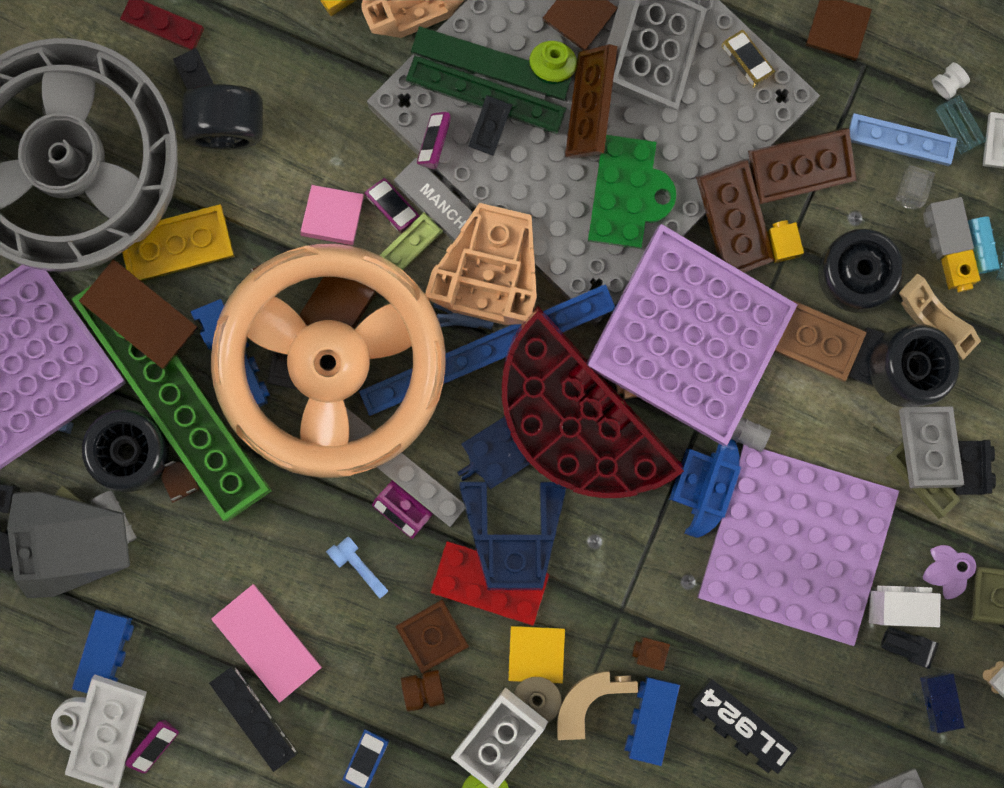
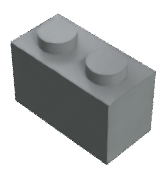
[923,197,974,260]

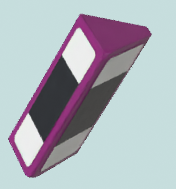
[417,112,451,170]
[364,177,420,234]
[372,480,433,539]
[125,720,179,773]

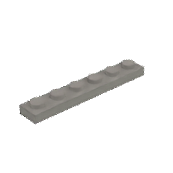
[346,408,465,527]

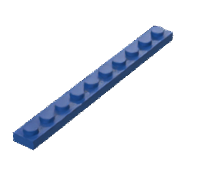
[359,284,616,416]

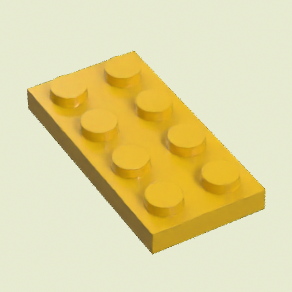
[122,204,235,282]

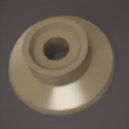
[514,677,561,722]

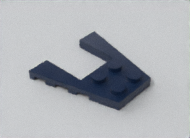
[459,482,566,590]

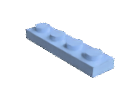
[849,113,957,166]

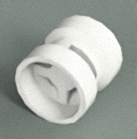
[932,62,970,100]

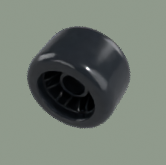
[182,84,263,150]
[818,229,904,313]
[869,324,960,407]
[82,409,169,492]

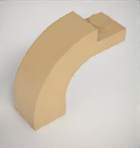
[899,274,981,360]
[557,670,638,740]

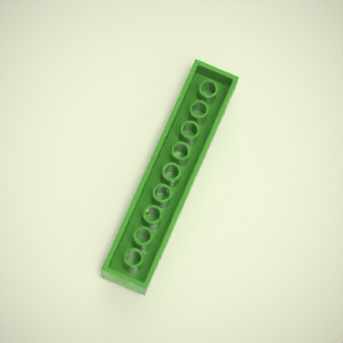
[72,286,272,522]

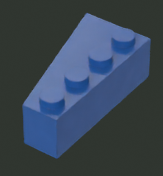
[191,299,270,407]

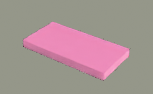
[211,584,322,703]

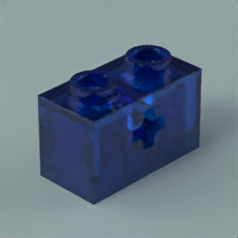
[920,672,965,733]

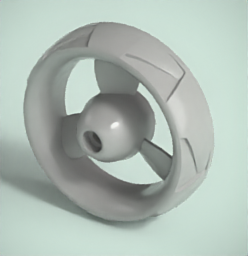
[0,38,178,272]

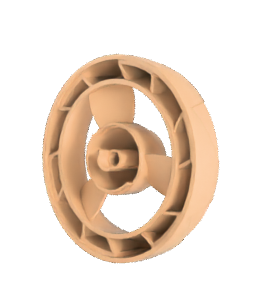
[211,244,446,478]

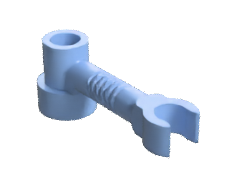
[326,536,388,598]

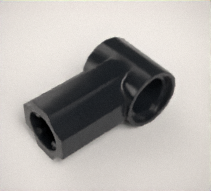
[880,626,939,669]

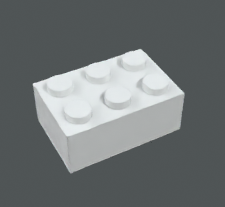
[869,586,941,627]
[451,688,548,788]

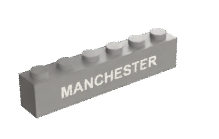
[394,158,473,242]

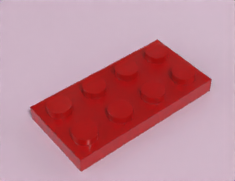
[430,541,549,625]

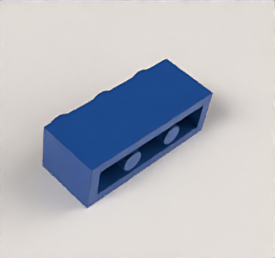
[72,609,134,693]
[624,676,680,766]

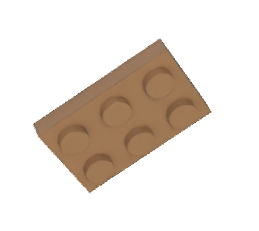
[774,300,867,382]

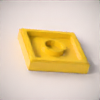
[508,626,565,683]

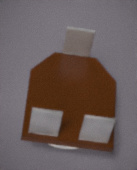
[162,461,199,503]

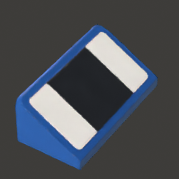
[342,729,389,788]

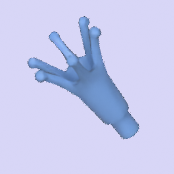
[433,303,494,329]

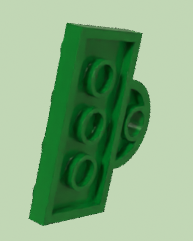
[588,135,676,249]

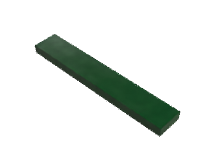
[411,26,572,101]
[406,55,567,135]

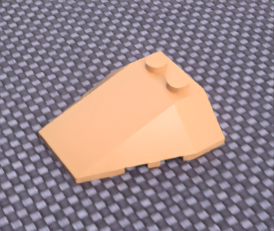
[362,0,464,38]
[425,203,537,325]

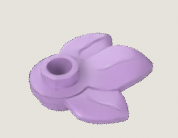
[923,545,976,599]

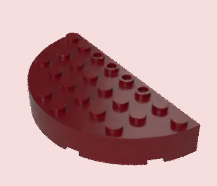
[502,306,684,498]

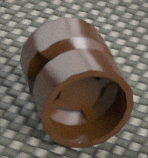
[401,670,445,712]

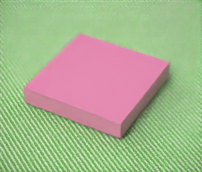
[301,185,364,245]

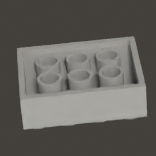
[607,0,707,110]

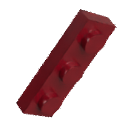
[120,0,204,51]

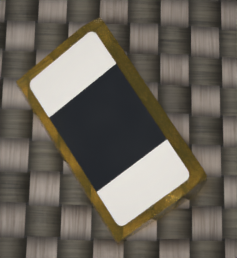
[722,30,776,88]

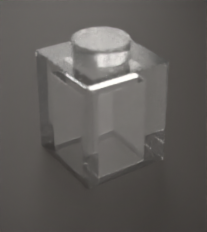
[895,165,935,209]

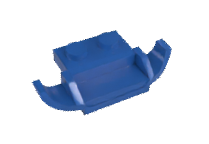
[669,439,741,538]

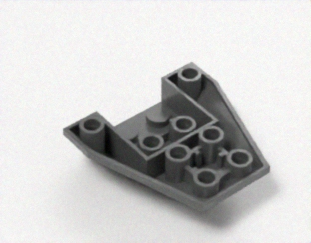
[7,491,130,598]

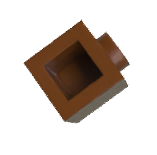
[632,636,670,671]

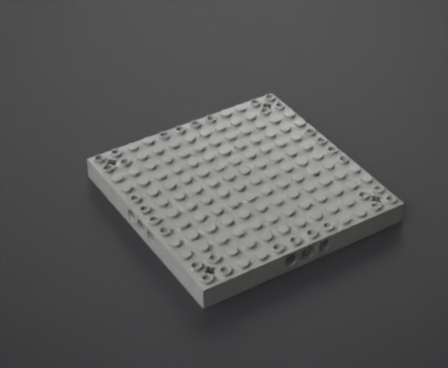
[367,0,820,327]

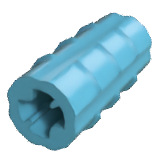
[968,217,1000,274]

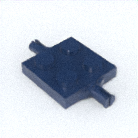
[457,416,530,489]

